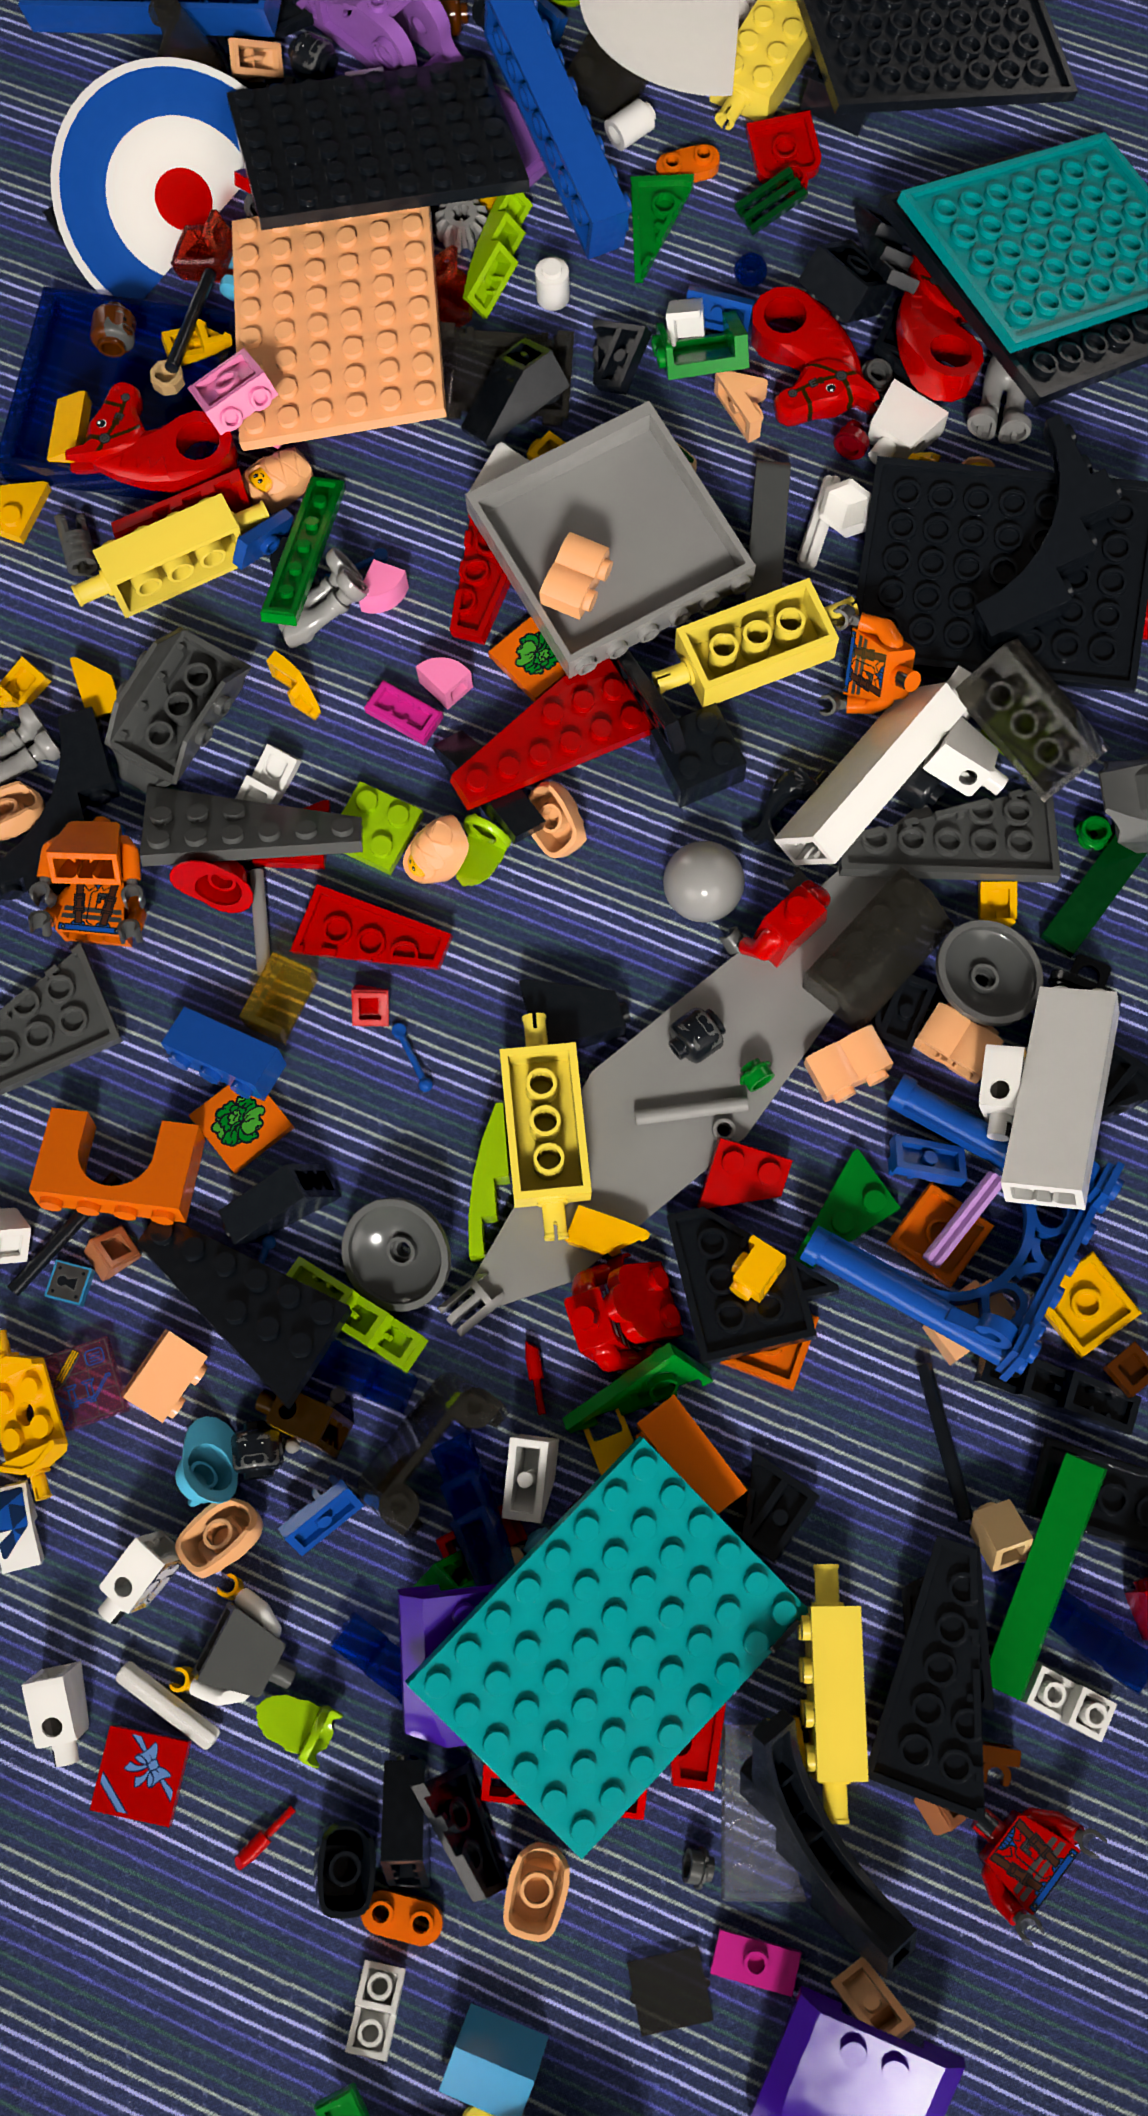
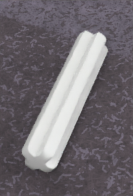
[796,475,841,569]
[115,1661,220,1750]

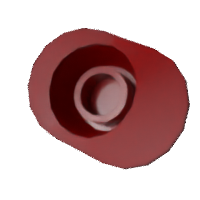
[169,860,253,913]

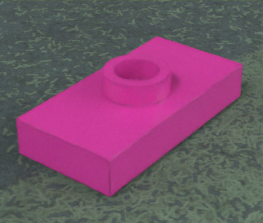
[364,680,444,746]
[709,1928,802,1997]

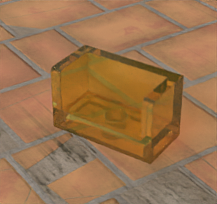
[239,952,318,1044]

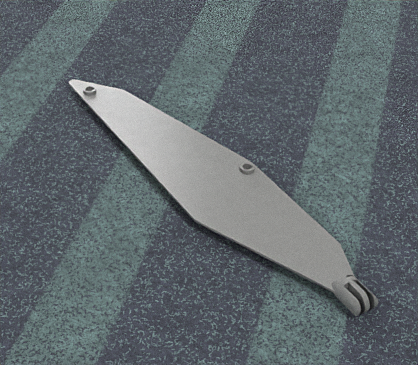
[437,805,932,1337]

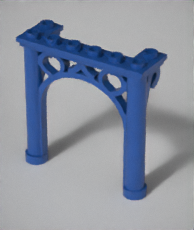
[800,1074,1125,1382]

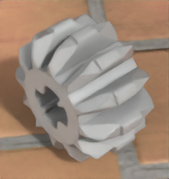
[434,199,488,255]

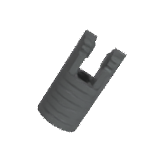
[54,513,98,576]

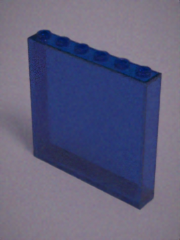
[0,287,236,502]

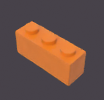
[635,1395,748,1515]

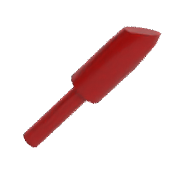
[525,1341,546,1415]
[234,1805,296,1870]

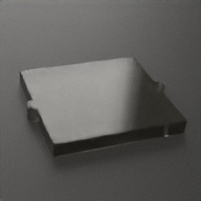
[627,1946,714,2036]

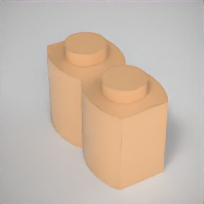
[539,532,613,620]
[913,1002,1004,1084]
[804,1024,894,1104]

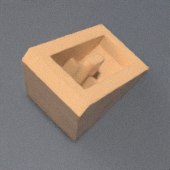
[228,37,284,80]

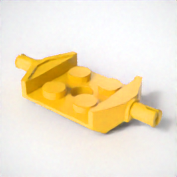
[0,1330,68,1501]

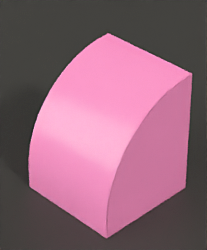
[359,559,409,614]
[416,657,473,710]

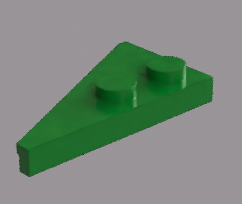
[631,174,694,283]
[794,1148,900,1269]
[562,1342,713,1433]

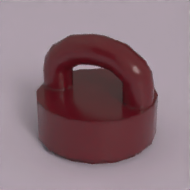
[834,420,870,460]

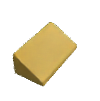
[47,391,92,463]

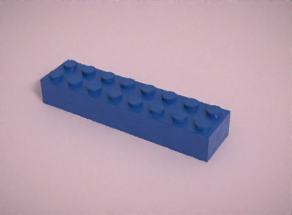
[18,0,281,37]
[484,0,632,260]

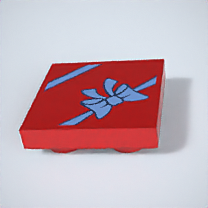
[90,1725,192,1827]

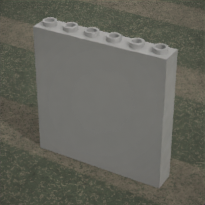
[465,401,756,679]

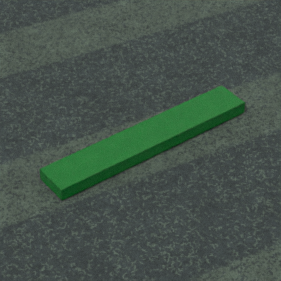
[260,477,345,626]
[990,1453,1107,1700]

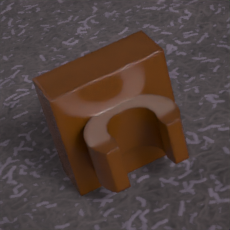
[1103,1341,1148,1398]
[983,1741,1021,1787]

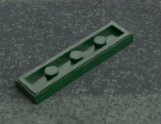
[1040,834,1148,958]

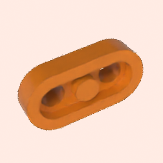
[656,144,720,183]
[361,1888,444,1946]

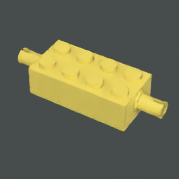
[710,0,813,130]
[70,493,270,619]
[652,578,859,708]
[499,1013,592,1241]
[797,1564,869,1825]

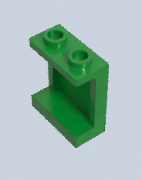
[651,311,749,380]

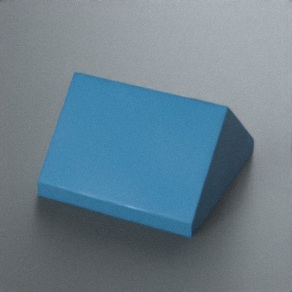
[439,2003,549,2116]

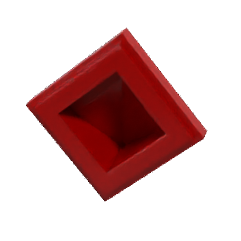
[351,985,390,1027]

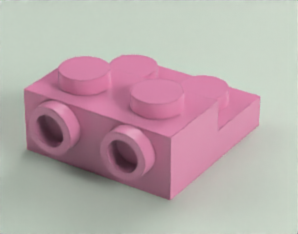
[188,348,278,435]

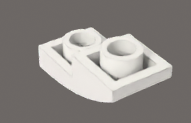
[1019,1663,1117,1743]
[345,1960,406,2062]

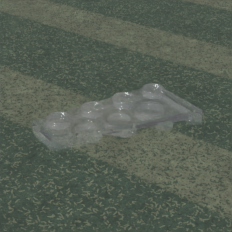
[721,1724,806,1902]

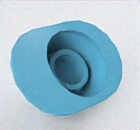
[175,1416,238,1507]

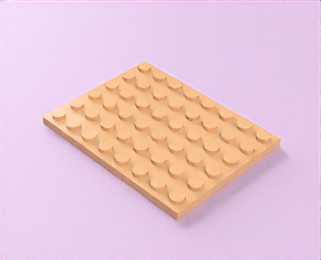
[232,206,447,451]

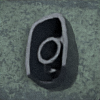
[314,1820,376,1919]

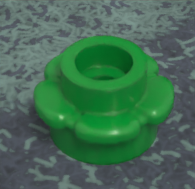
[1076,816,1112,851]
[740,1058,775,1092]

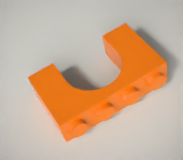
[29,1107,206,1225]

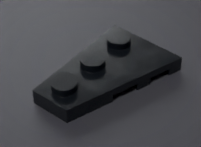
[411,1763,508,1903]

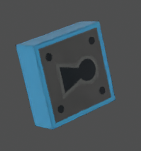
[44,1259,95,1307]

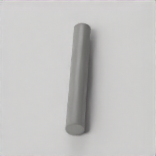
[249,869,272,976]
[634,1096,749,1125]

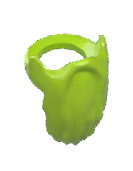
[456,813,511,887]
[256,1695,343,1768]

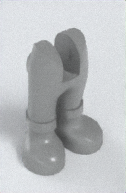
[967,355,1032,444]
[277,547,369,648]
[0,702,60,786]

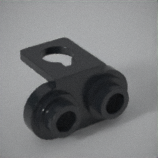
[1048,954,1122,1006]

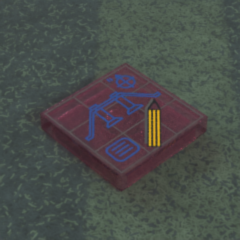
[43,1336,130,1433]

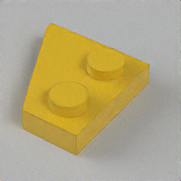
[0,481,51,544]

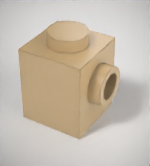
[969,1499,1033,1572]

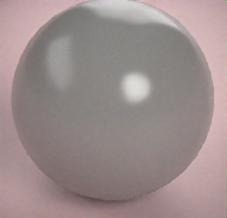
[663,841,745,923]

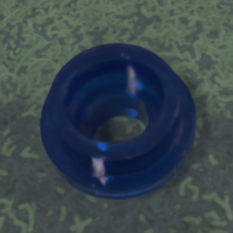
[734,252,767,287]

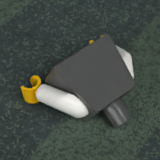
[169,1573,297,1706]

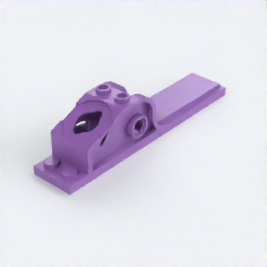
[296,0,547,188]

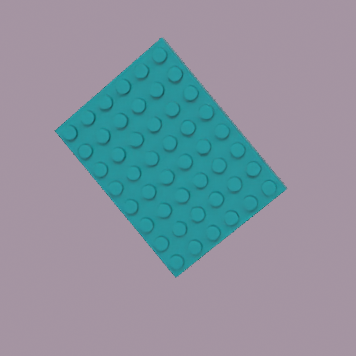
[897,132,1148,354]
[405,1436,808,1860]

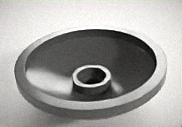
[935,920,1044,1026]
[341,1197,451,1312]

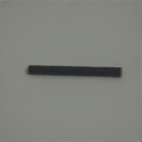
[165,268,216,373]
[7,1172,123,1296]
[916,1363,973,1522]

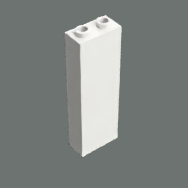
[774,682,967,865]
[1001,986,1120,1210]

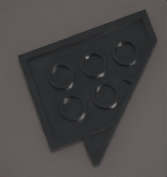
[666,1207,839,1366]

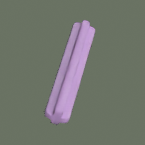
[923,1171,1002,1268]

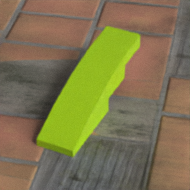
[463,193,533,319]
[468,1102,511,1262]
[286,1256,429,1373]

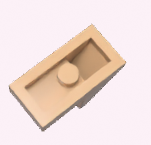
[714,371,768,443]
[830,1957,916,2039]

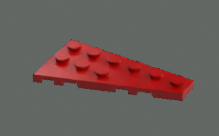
[450,658,654,811]

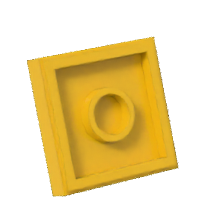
[1030,1251,1142,1360]

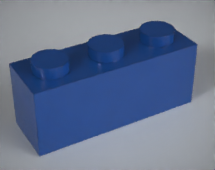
[161,1007,287,1101]

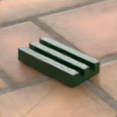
[734,166,808,235]

